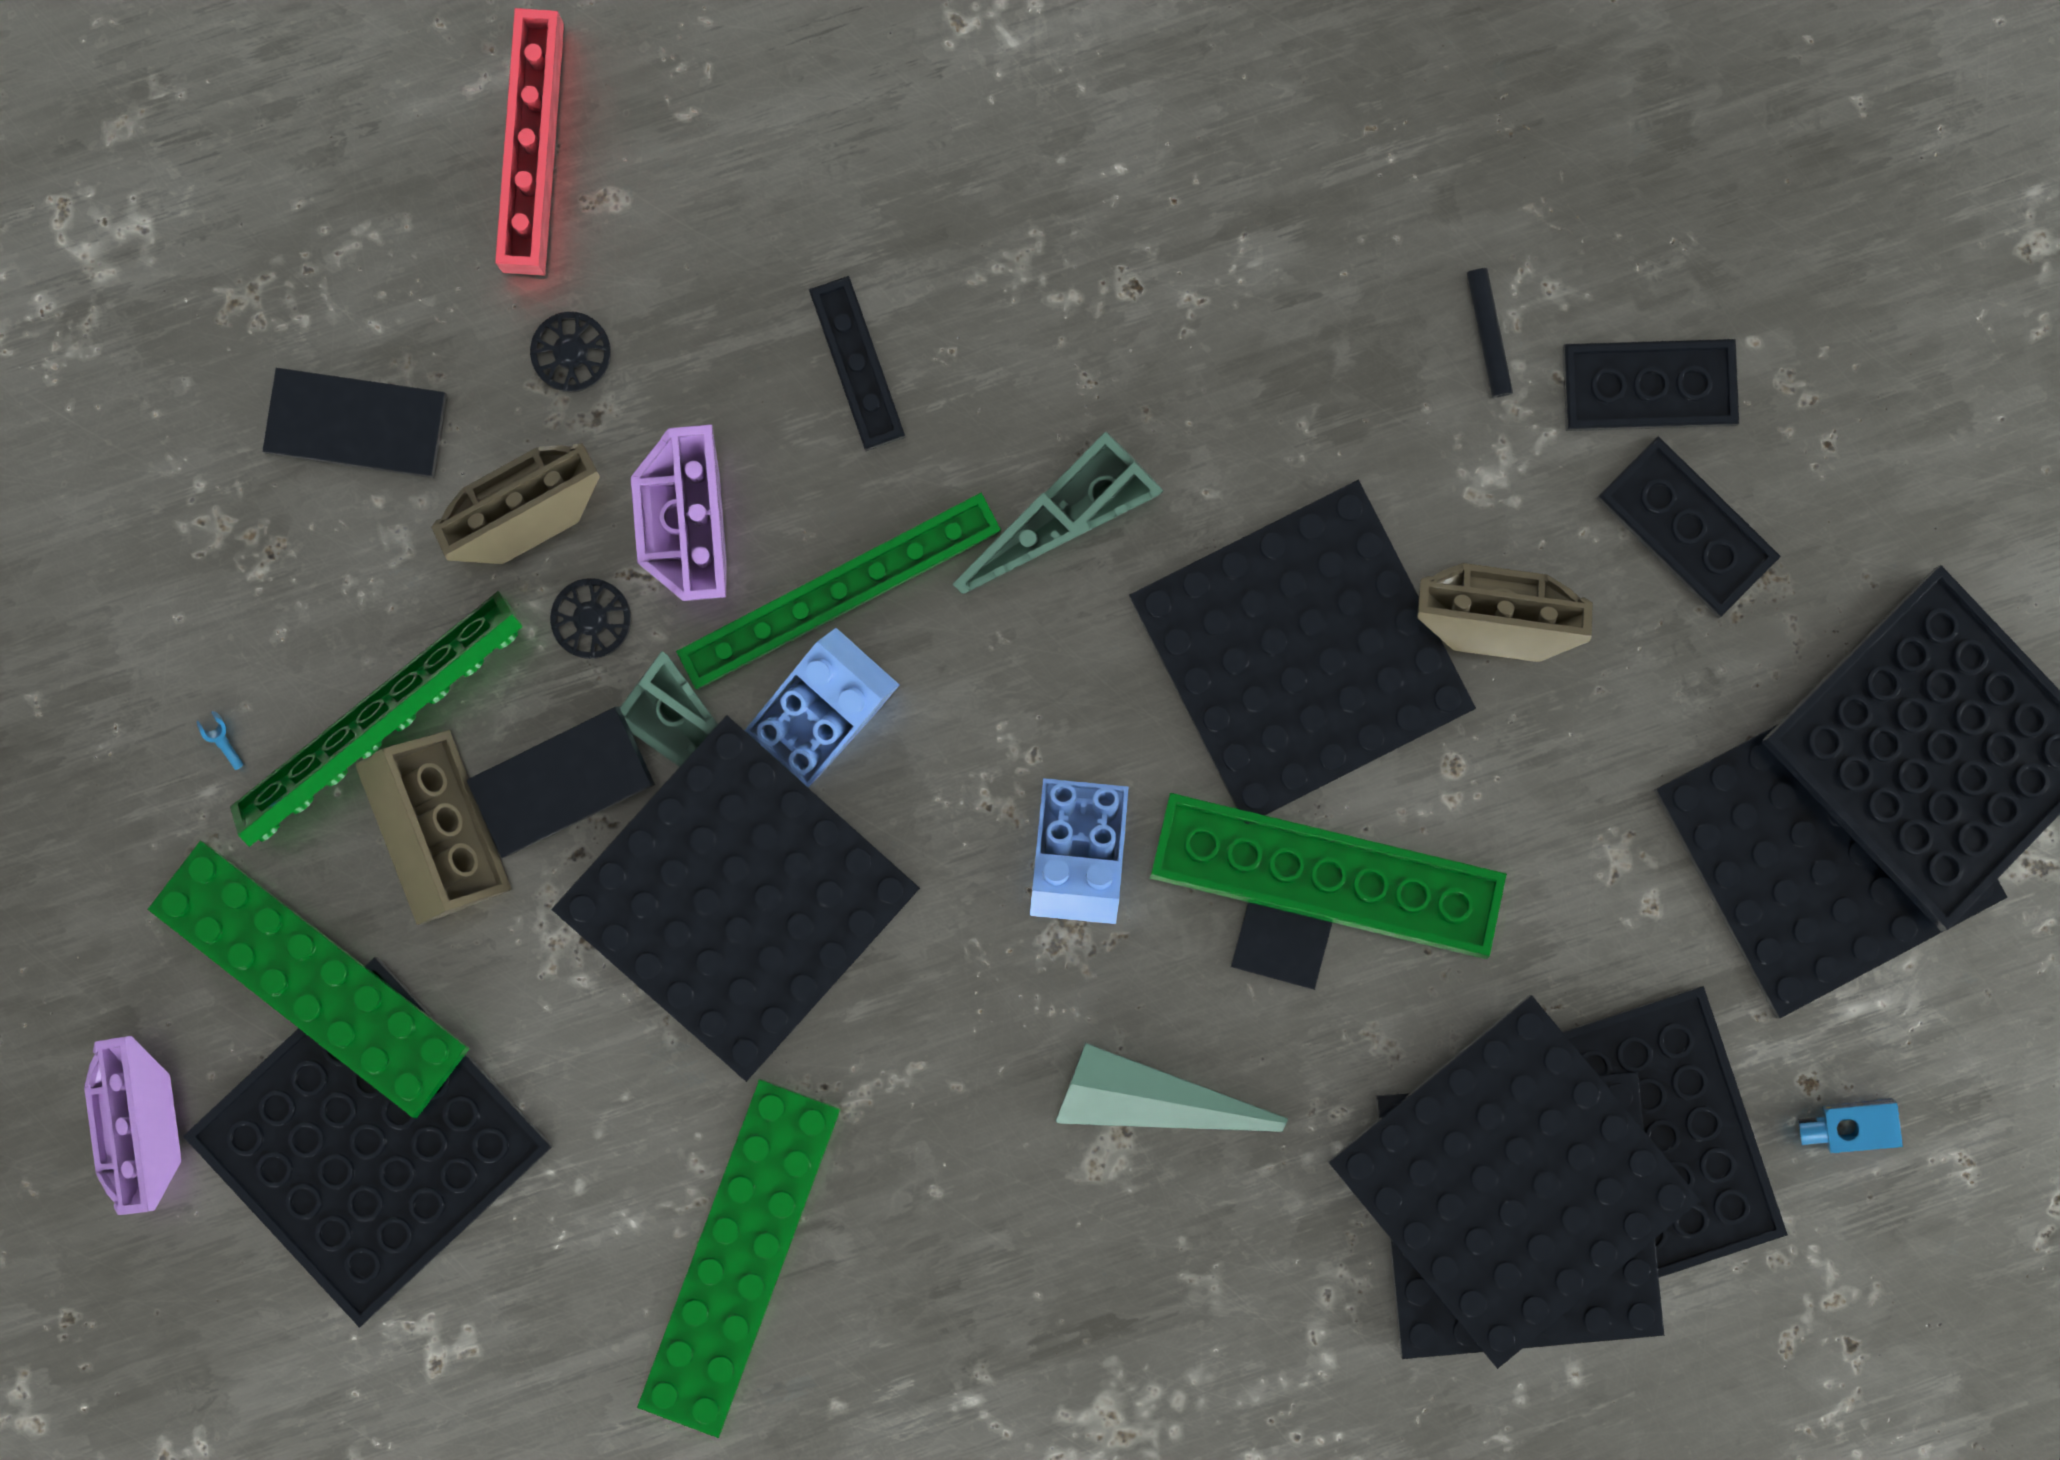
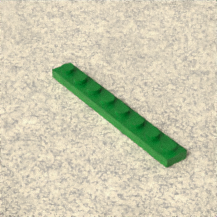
[676,492,1001,690]

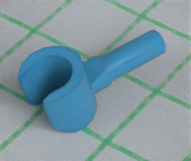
[197,711,244,770]

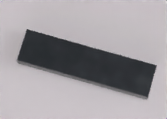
[809,276,906,452]

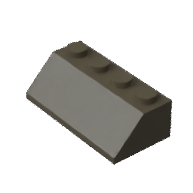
[355,730,512,925]

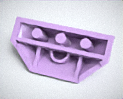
[631,424,727,601]
[84,1036,182,1215]

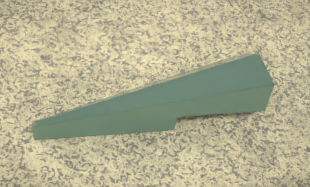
[953,432,1164,594]
[620,651,718,767]
[1055,1043,1288,1132]

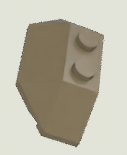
[431,443,600,564]
[1417,563,1593,662]

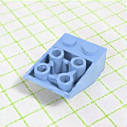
[744,628,899,788]
[1030,778,1129,924]

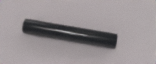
[1467,268,1513,398]

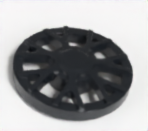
[530,312,611,392]
[550,578,631,659]

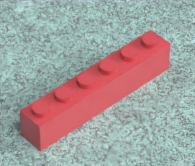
[495,8,564,276]

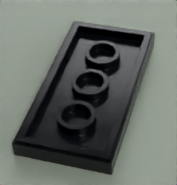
[1563,339,1739,431]
[262,368,447,478]
[1597,436,1781,618]
[466,706,655,858]

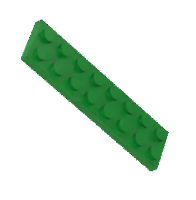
[230,591,523,847]
[1150,793,1507,959]
[147,840,470,1118]
[637,1079,841,1438]

